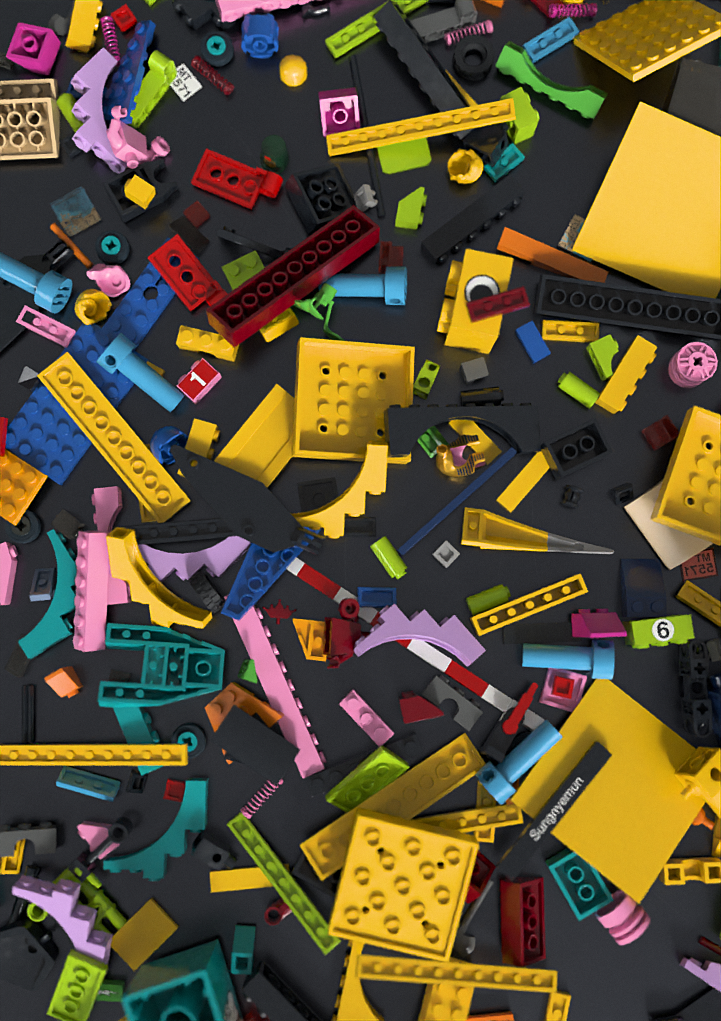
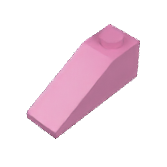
[0,542,18,605]

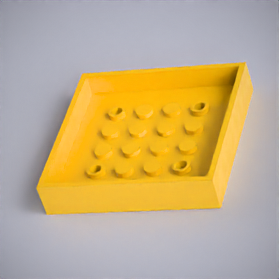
[292,337,415,464]
[650,406,721,546]
[328,808,479,962]

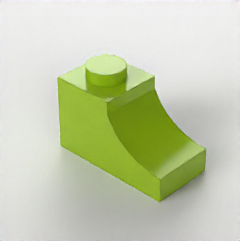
[586,334,619,382]

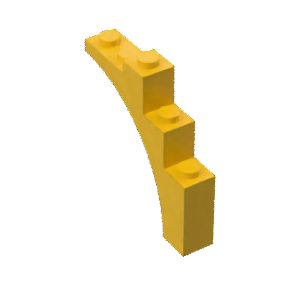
[291,441,388,538]
[106,527,212,629]

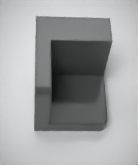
[460,357,489,385]

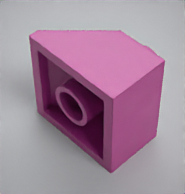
[6,22,61,76]
[318,87,360,137]
[571,609,627,638]

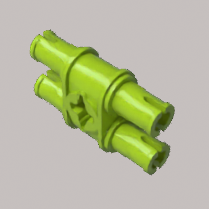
[78,879,127,934]

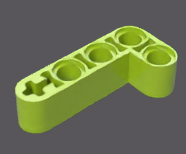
[129,50,177,129]

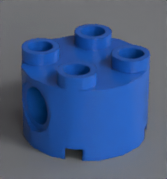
[241,14,279,58]

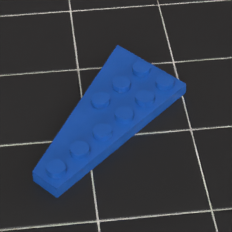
[102,20,156,124]
[221,527,321,621]

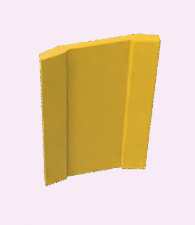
[214,384,295,488]

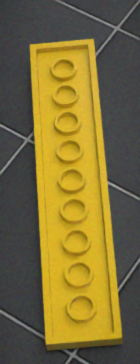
[37,352,191,523]
[300,733,486,881]

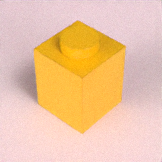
[124,175,156,209]

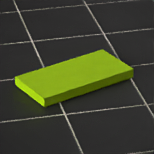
[325,746,410,813]
[47,949,109,1021]

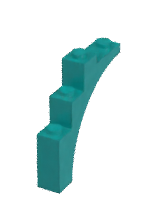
[18,529,77,659]
[103,778,208,881]

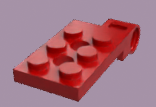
[191,148,283,209]
[147,234,227,312]

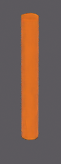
[50,223,93,269]

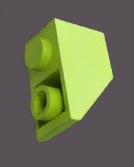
[395,187,427,230]

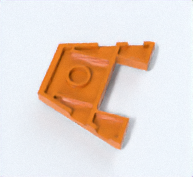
[205,682,284,764]

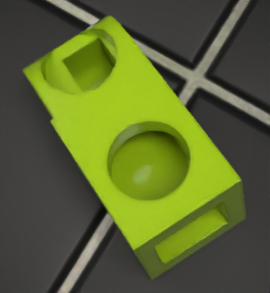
[413,360,441,400]

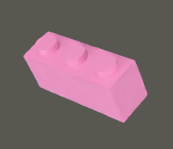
[339,689,394,747]

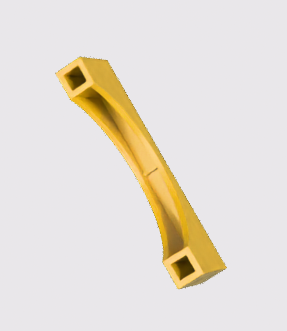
[332,906,385,1021]

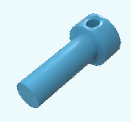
[0,252,72,314]
[319,266,407,305]
[96,333,184,412]
[522,639,615,680]
[475,719,562,805]

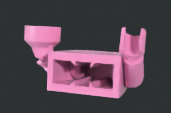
[106,105,170,169]

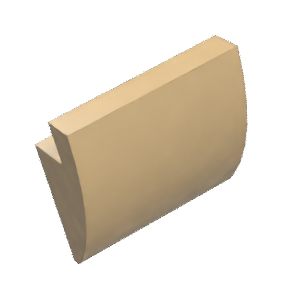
[0,79,60,160]
[624,479,713,570]

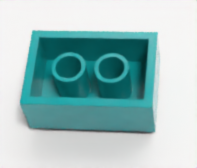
[545,847,614,921]

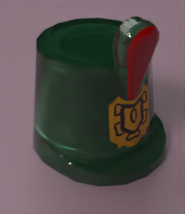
[260,135,290,174]

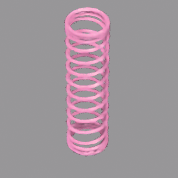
[445,20,493,46]
[241,779,284,819]

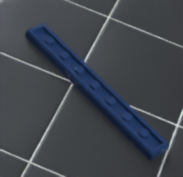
[397,447,517,556]

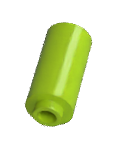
[56,93,84,133]
[557,371,601,409]
[370,536,408,579]
[465,584,511,616]

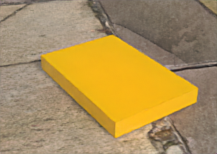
[111,898,179,971]

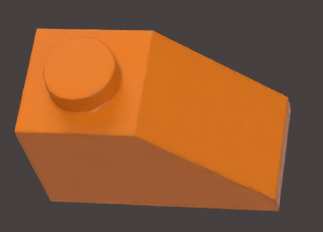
[44,666,83,698]

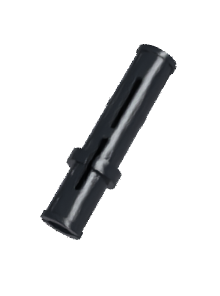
[7,865,39,925]

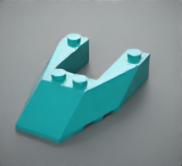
[98,623,225,708]

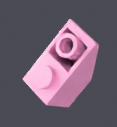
[77,821,121,859]

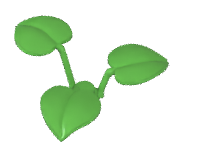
[293,283,345,341]

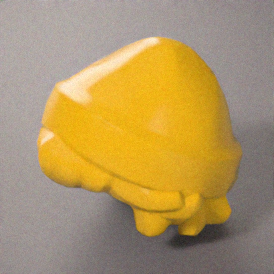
[447,149,483,184]
[75,289,112,325]

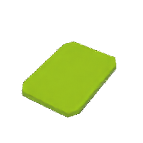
[377,137,431,174]

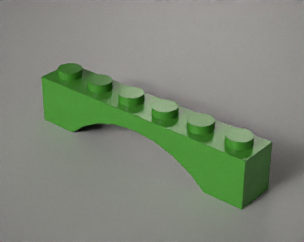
[496,41,608,119]

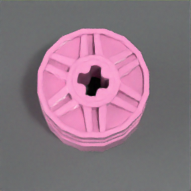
[668,342,718,388]
[595,889,650,945]

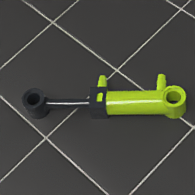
[27,817,133,922]

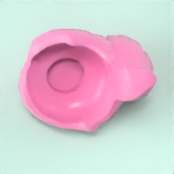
[87,263,130,297]

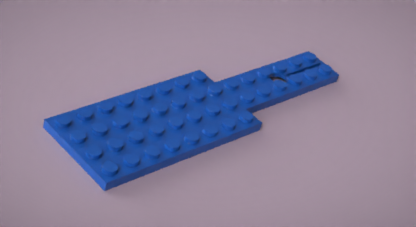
[5,237,199,486]

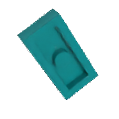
[484,143,525,183]

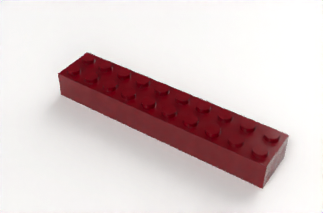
[206,205,380,348]

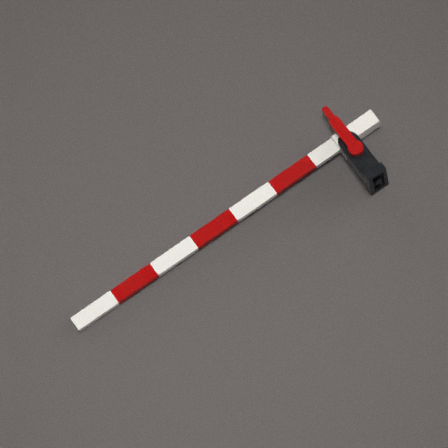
[287,558,552,764]

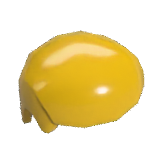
[279,54,307,86]

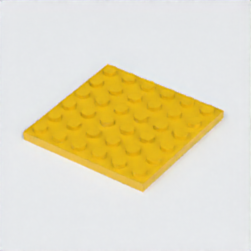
[573,0,721,82]

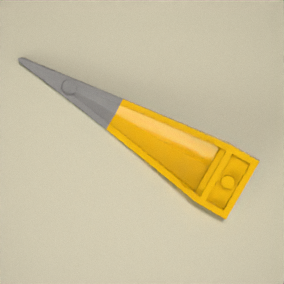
[461,507,614,554]

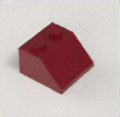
[398,690,444,724]

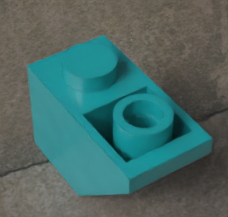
[231,925,256,975]

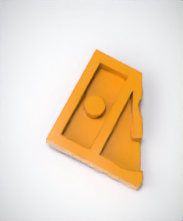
[293,618,327,661]

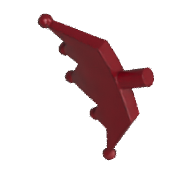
[262,599,297,624]

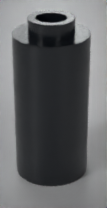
[460,386,504,407]

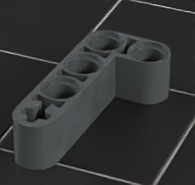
[410,0,477,43]

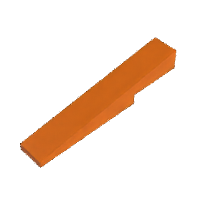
[497,227,608,283]

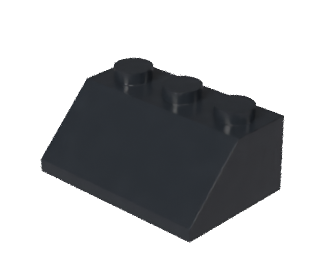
[290,836,343,898]

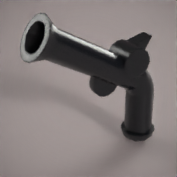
[300,0,330,17]

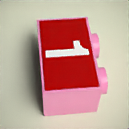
[177,358,222,404]

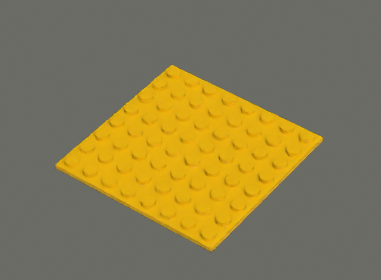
[572,102,721,299]
[510,679,705,903]

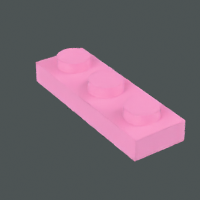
[16,305,76,348]

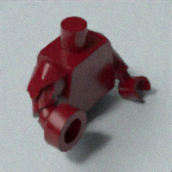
[323,598,369,668]

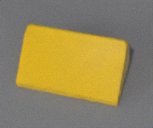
[259,307,299,342]
[0,839,25,874]

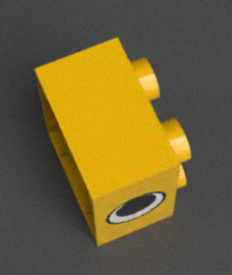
[437,249,513,354]

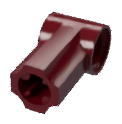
[264,897,292,925]

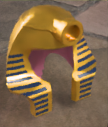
[436,434,485,477]

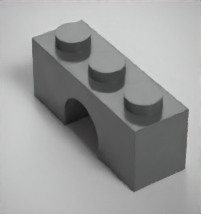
[421,675,483,731]
[0,822,56,857]

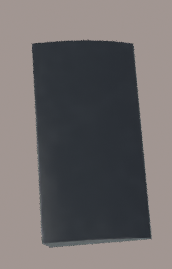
[210,705,301,785]

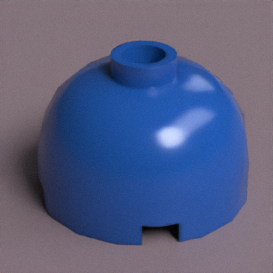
[150,426,188,465]

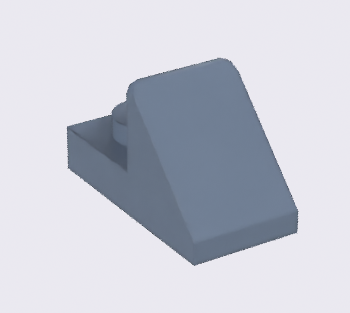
[29,567,57,601]

